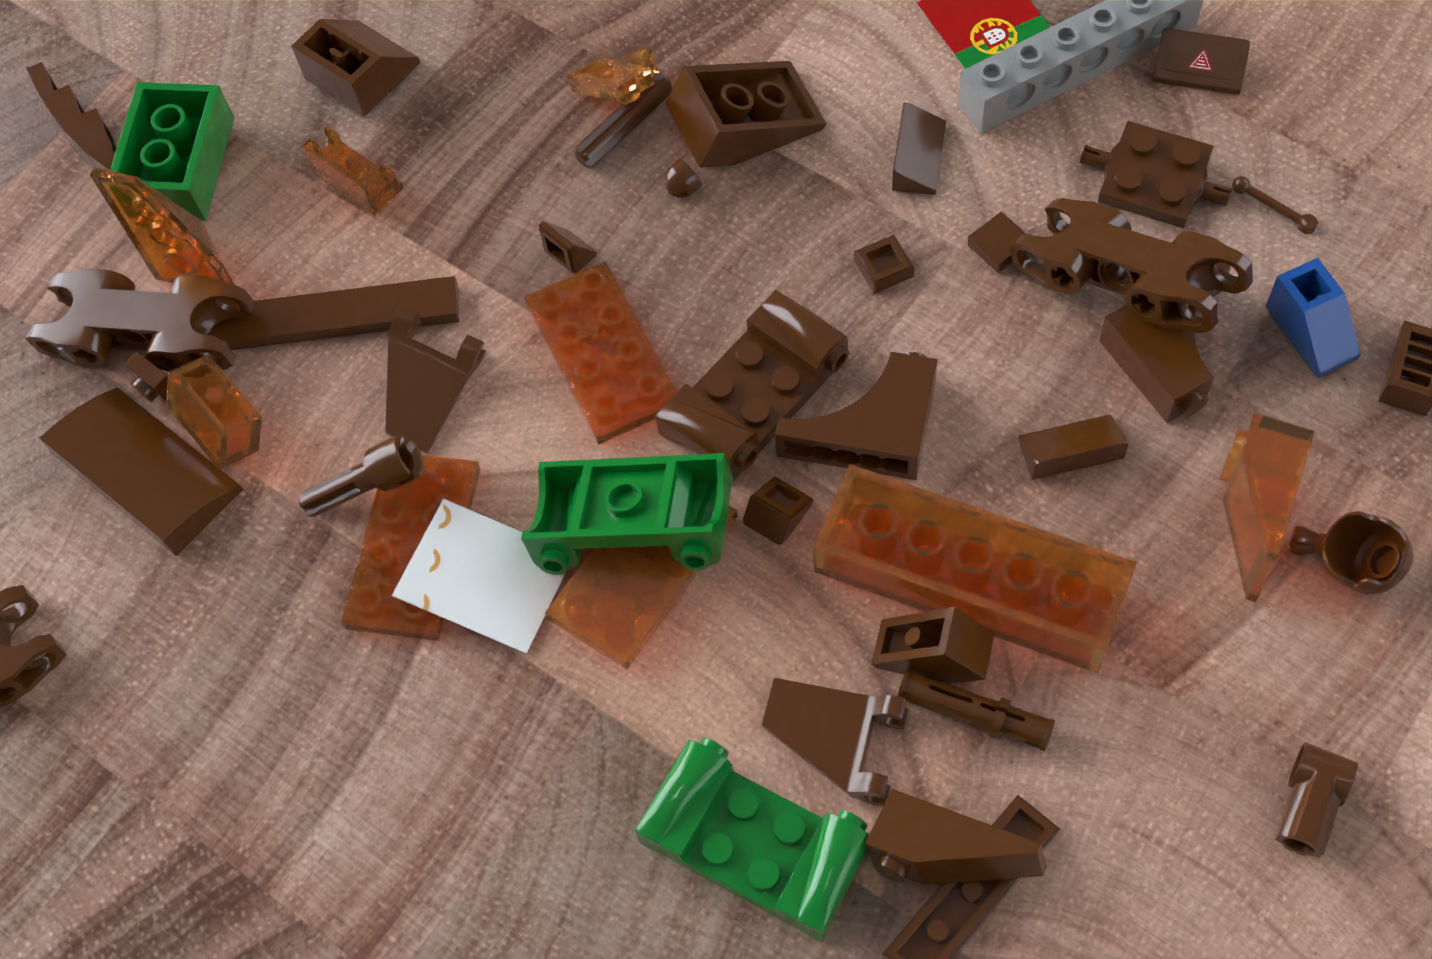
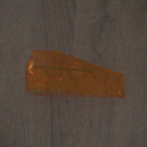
[90,168,235,285]

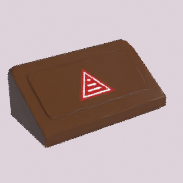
[1153,28,1250,95]

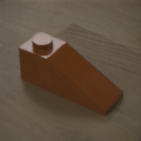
[865,789,1047,885]

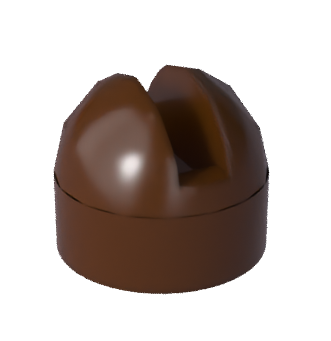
[664,159,702,198]

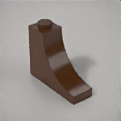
[1099,262,1231,423]
[775,352,938,480]

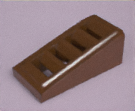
[1378,320,1432,416]

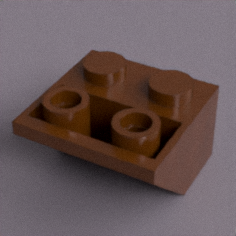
[291,19,420,117]

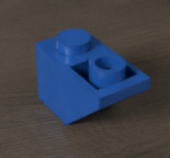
[1265,258,1361,378]

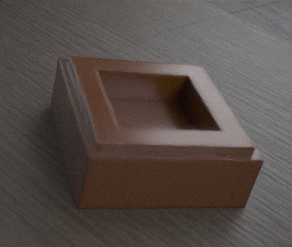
[967,211,1027,273]
[854,235,915,294]

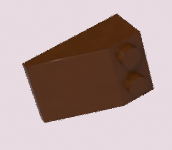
[665,61,826,168]

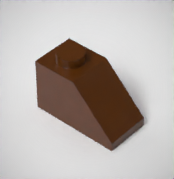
[871,607,995,684]

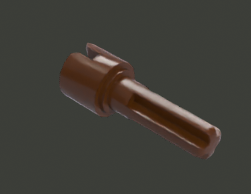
[298,434,425,517]

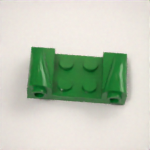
[521,453,733,575]
[635,737,869,943]

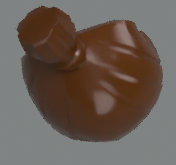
[1287,511,1413,594]

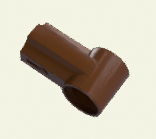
[1275,742,1358,858]

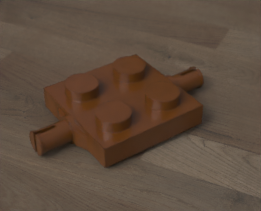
[1080,121,1233,228]

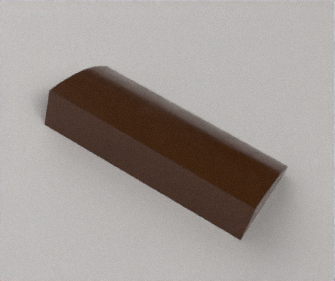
[39,387,243,556]

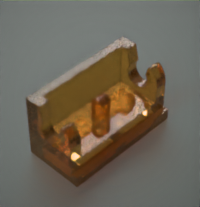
[302,127,404,216]

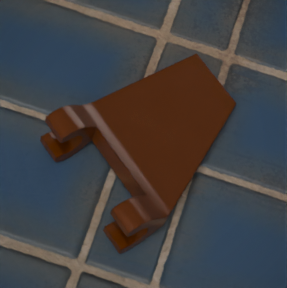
[385,304,486,454]
[762,678,909,807]

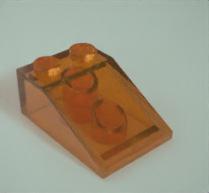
[1219,413,1315,602]

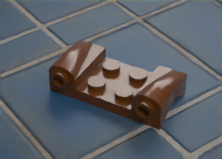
[655,290,849,482]

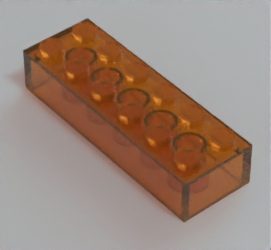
[813,464,1137,673]

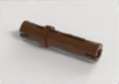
[898,669,1055,752]

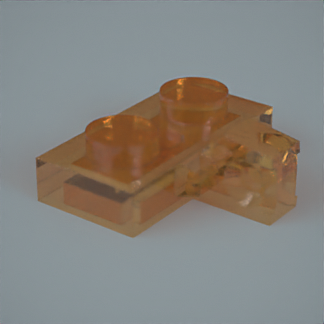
[567,47,659,104]

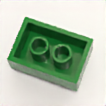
[105,82,235,221]

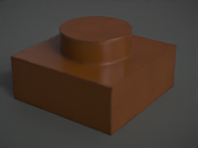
[124,351,184,409]

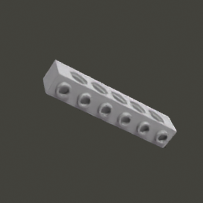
[958,0,1203,134]

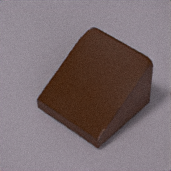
[538,221,597,274]
[743,476,814,545]

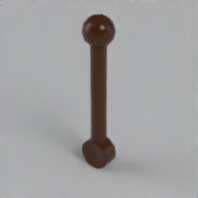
[1232,176,1318,234]

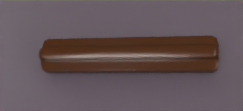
[573,73,672,168]

